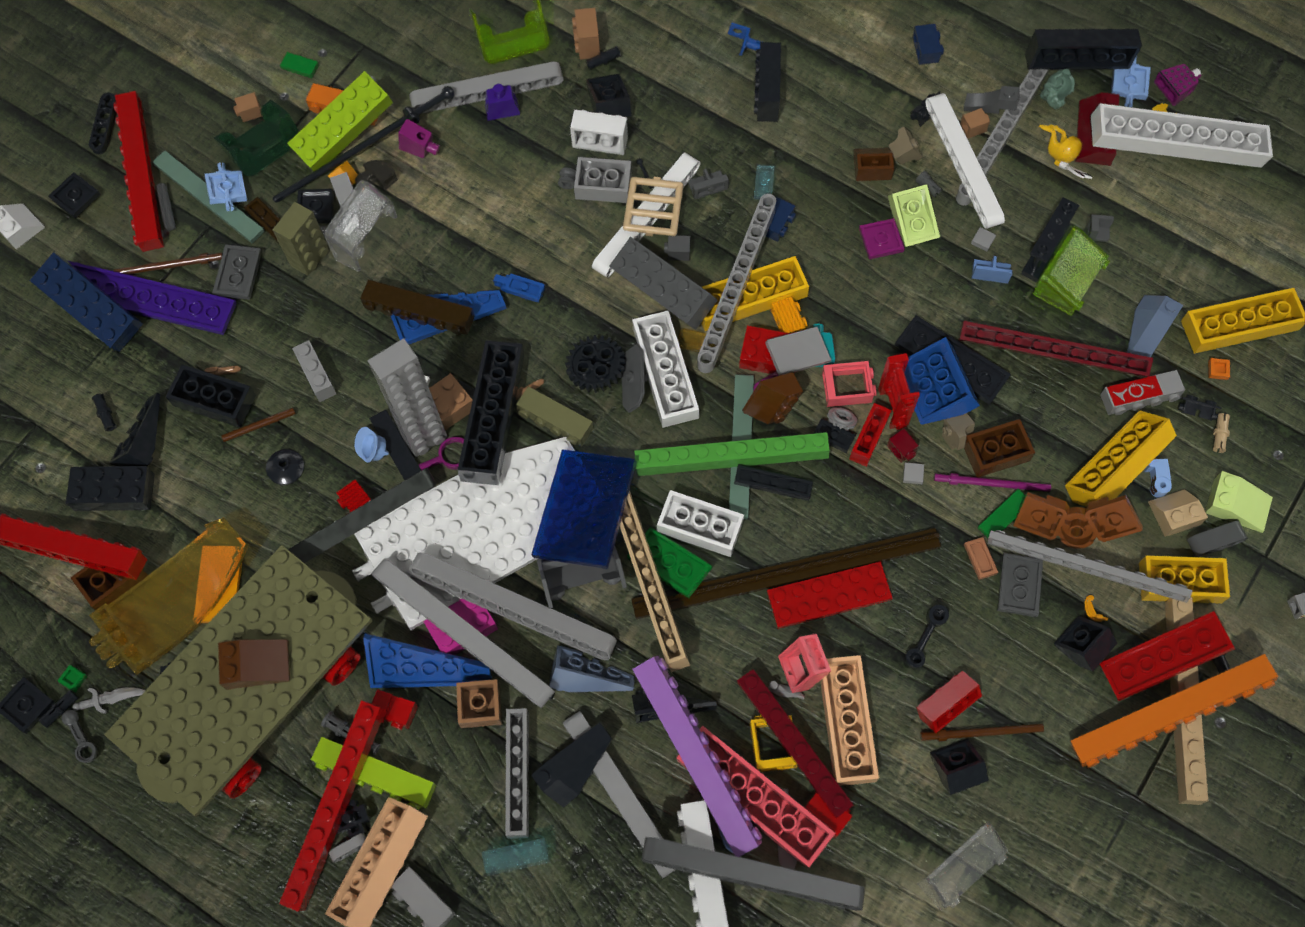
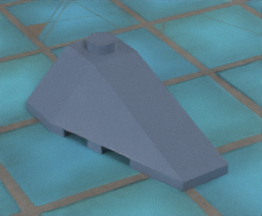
[1127,295,1183,357]
[549,646,634,692]

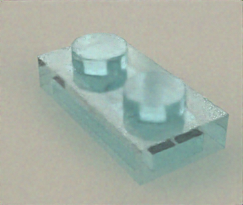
[754,165,775,200]

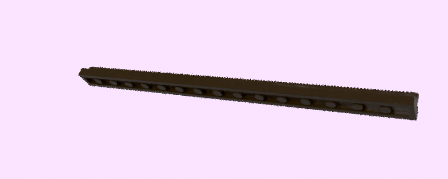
[631,528,941,620]

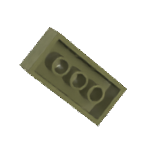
[273,202,329,276]

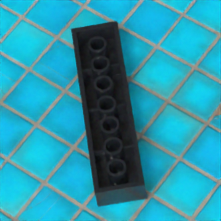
[458,340,525,485]

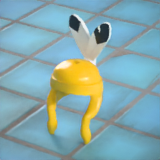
[1039,124,1093,179]

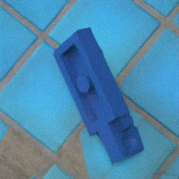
[493,274,545,303]

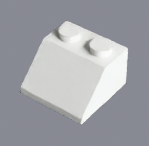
[0,204,45,249]

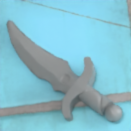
[72,687,145,714]

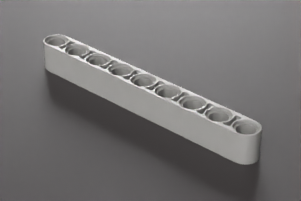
[409,62,563,113]
[562,711,676,878]

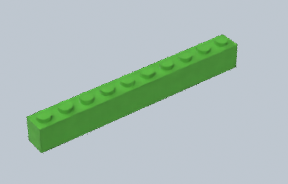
[634,432,830,476]

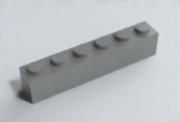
[505,709,529,839]

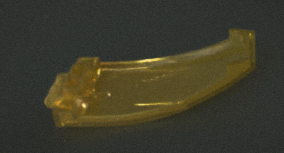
[89,517,248,675]

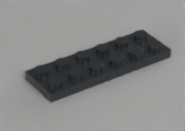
[895,315,1011,405]

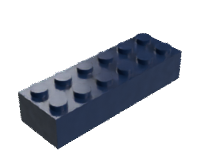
[30,252,143,352]

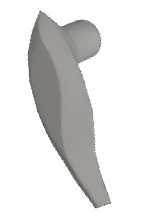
[767,681,805,699]

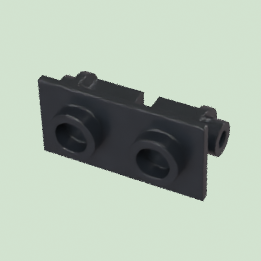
[910,92,941,127]
[1178,395,1222,421]

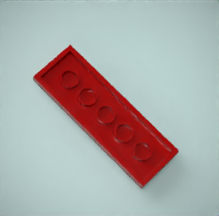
[767,561,892,629]
[1100,611,1235,701]

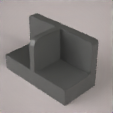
[688,169,729,199]
[1083,214,1114,249]

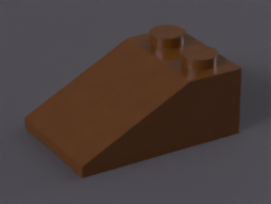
[218,640,290,690]

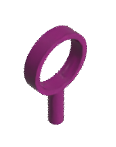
[419,437,464,471]

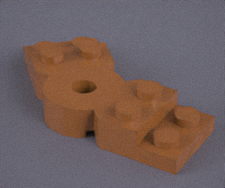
[1013,492,1143,549]

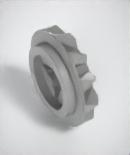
[827,408,857,430]

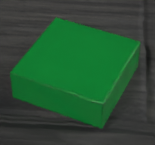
[57,664,87,692]

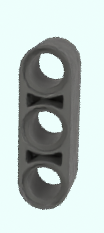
[1187,520,1248,557]

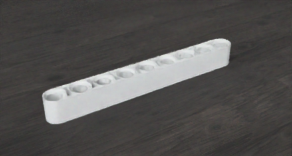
[925,93,1005,229]
[592,153,700,278]

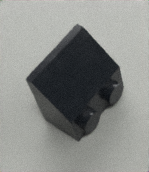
[1054,616,1117,672]
[930,739,989,795]

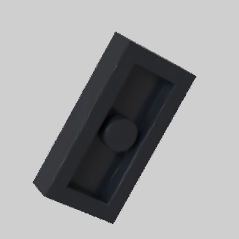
[813,419,856,454]

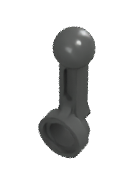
[61,710,98,763]

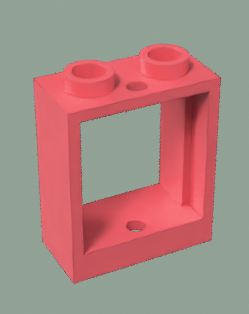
[822,361,876,407]
[778,634,831,693]

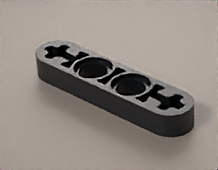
[89,92,116,155]

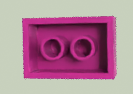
[423,599,498,655]

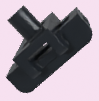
[337,799,371,839]

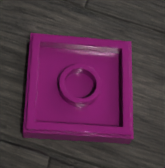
[859,218,904,259]

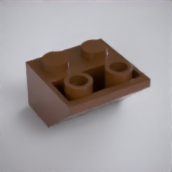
[853,148,894,181]

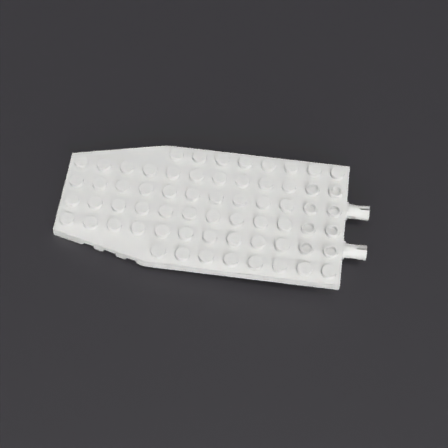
[352,437,606,631]

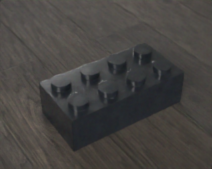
[754,42,781,122]
[166,364,256,428]
[66,466,155,511]

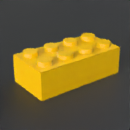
[1139,556,1230,604]

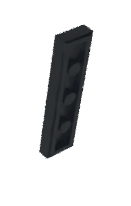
[734,464,813,501]

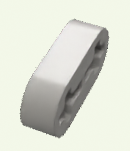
[329,833,366,863]

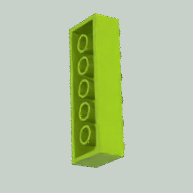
[287,71,393,171]

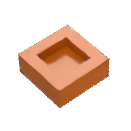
[1208,358,1230,380]

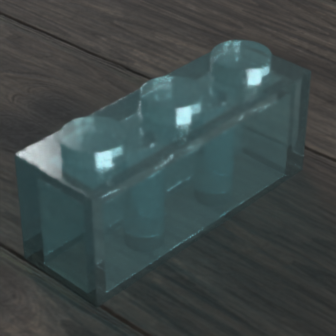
[482,838,550,876]

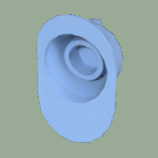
[355,427,389,463]

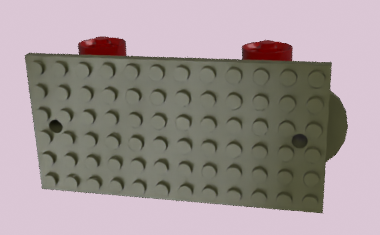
[104,545,372,817]

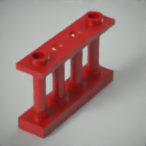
[878,353,920,430]

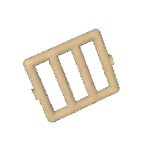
[623,177,683,236]

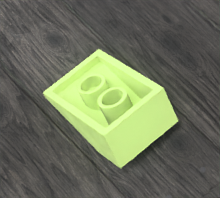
[888,184,940,247]
[1205,471,1273,533]

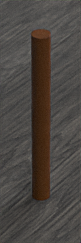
[221,407,296,442]

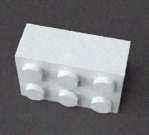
[570,110,628,155]

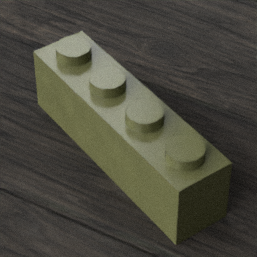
[516,386,594,447]

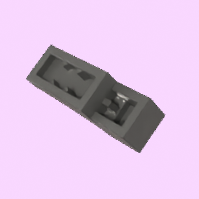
[964,86,1020,114]

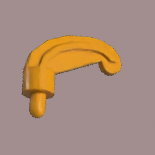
[1084,595,1108,622]

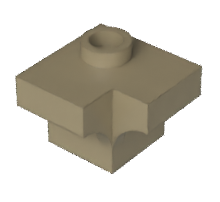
[889,127,923,165]
[942,413,975,450]

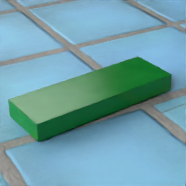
[977,489,1026,539]

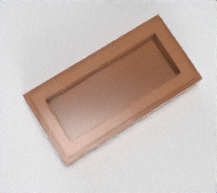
[964,537,998,580]

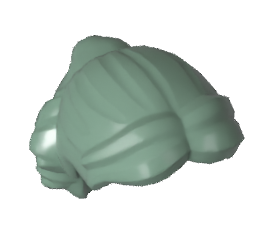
[1040,69,1075,109]

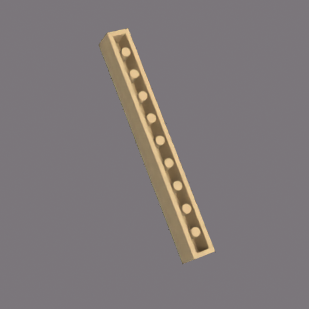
[608,484,690,672]
[1165,597,1208,805]

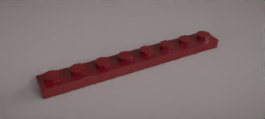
[736,669,853,818]

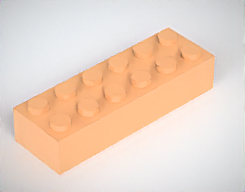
[820,655,879,786]
[325,797,428,927]

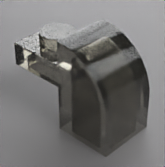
[354,160,398,194]

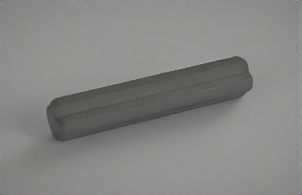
[156,183,176,231]

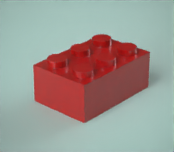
[739,325,795,375]

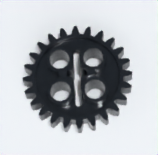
[565,335,626,393]

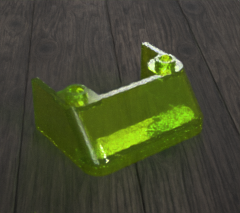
[469,0,550,64]

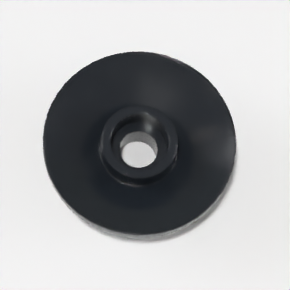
[266,449,304,485]

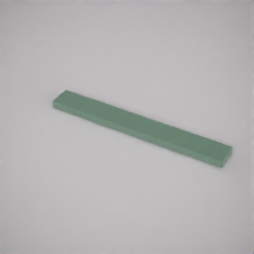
[152,151,265,244]
[729,375,754,519]

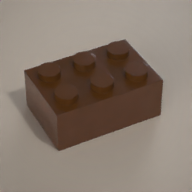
[964,419,1035,478]
[71,541,150,613]

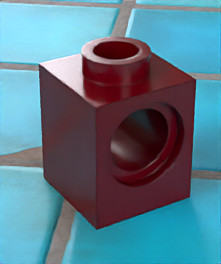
[887,429,919,463]

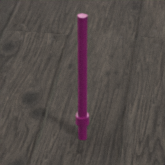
[934,473,1051,492]

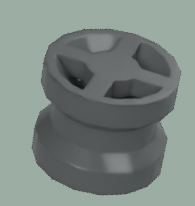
[558,168,576,189]

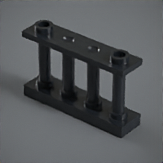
[1021,197,1080,282]

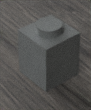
[664,236,690,261]

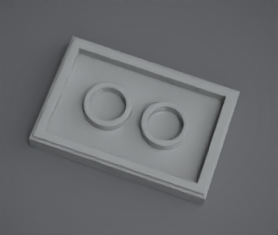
[765,327,831,376]

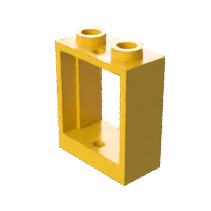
[750,715,798,772]

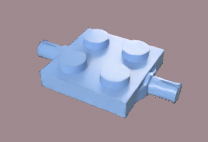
[1111,57,1150,107]
[205,162,247,211]

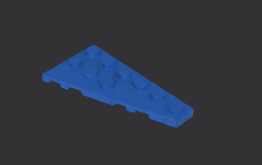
[391,290,506,345]
[363,634,492,688]

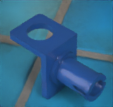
[728,23,763,56]

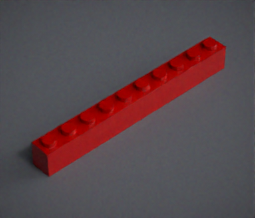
[114,91,164,252]
[0,513,148,580]
[279,700,386,912]

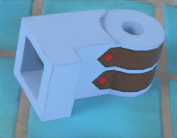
[1144,459,1172,498]

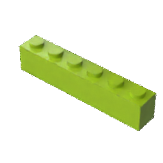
[311,737,436,810]

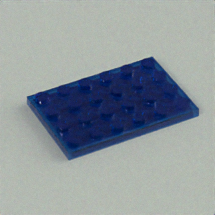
[531,449,637,569]

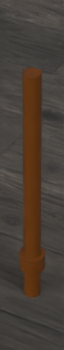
[114,253,223,275]
[920,724,1044,742]

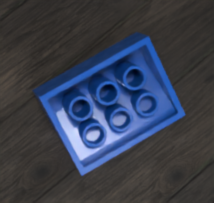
[905,337,980,425]

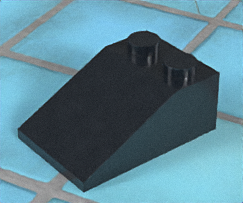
[586,74,631,117]

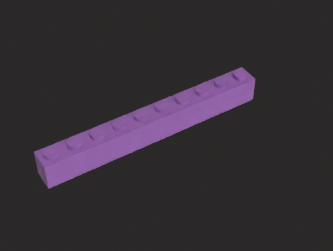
[633,656,762,857]

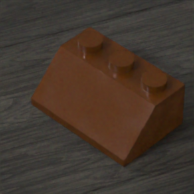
[742,372,803,424]

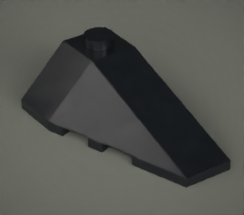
[110,392,160,466]
[632,690,717,723]
[531,722,613,807]

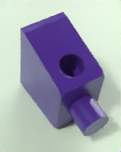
[485,84,520,121]

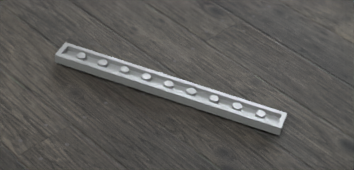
[988,530,1192,603]

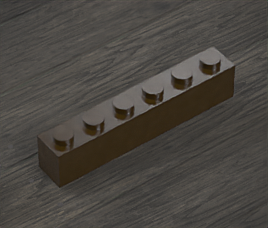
[360,279,475,335]

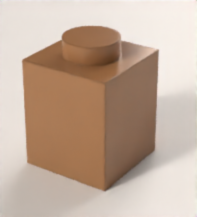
[233,92,263,122]
[960,108,990,139]

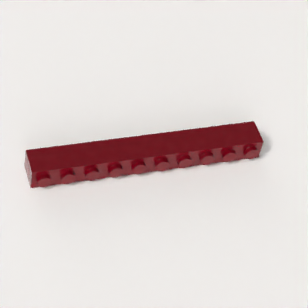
[958,321,1153,377]

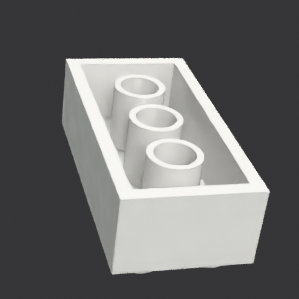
[657,490,744,557]

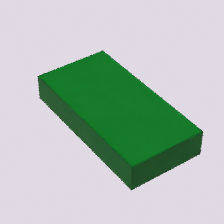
[280,52,319,78]

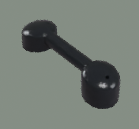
[904,605,949,669]

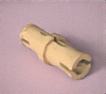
[1213,413,1230,453]

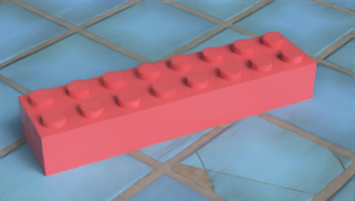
[676,726,835,869]

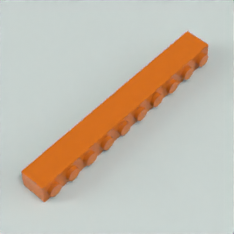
[1070,654,1278,768]

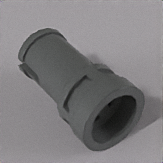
[915,171,942,197]

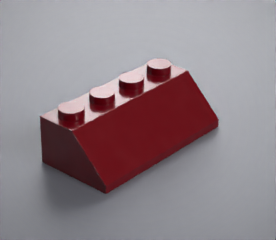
[1075,92,1120,166]

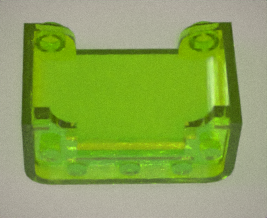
[1033,226,1110,316]

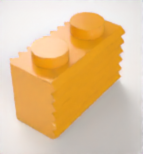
[771,297,808,334]

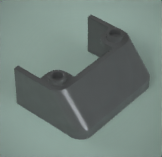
[537,539,627,609]

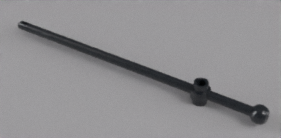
[273,86,455,203]

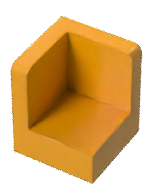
[328,161,360,185]

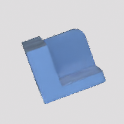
[972,256,1013,284]

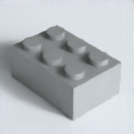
[574,157,632,203]

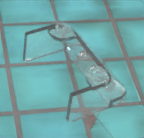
[325,180,397,272]
[917,821,1008,911]

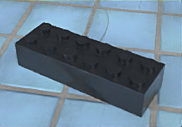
[1025,29,1142,70]

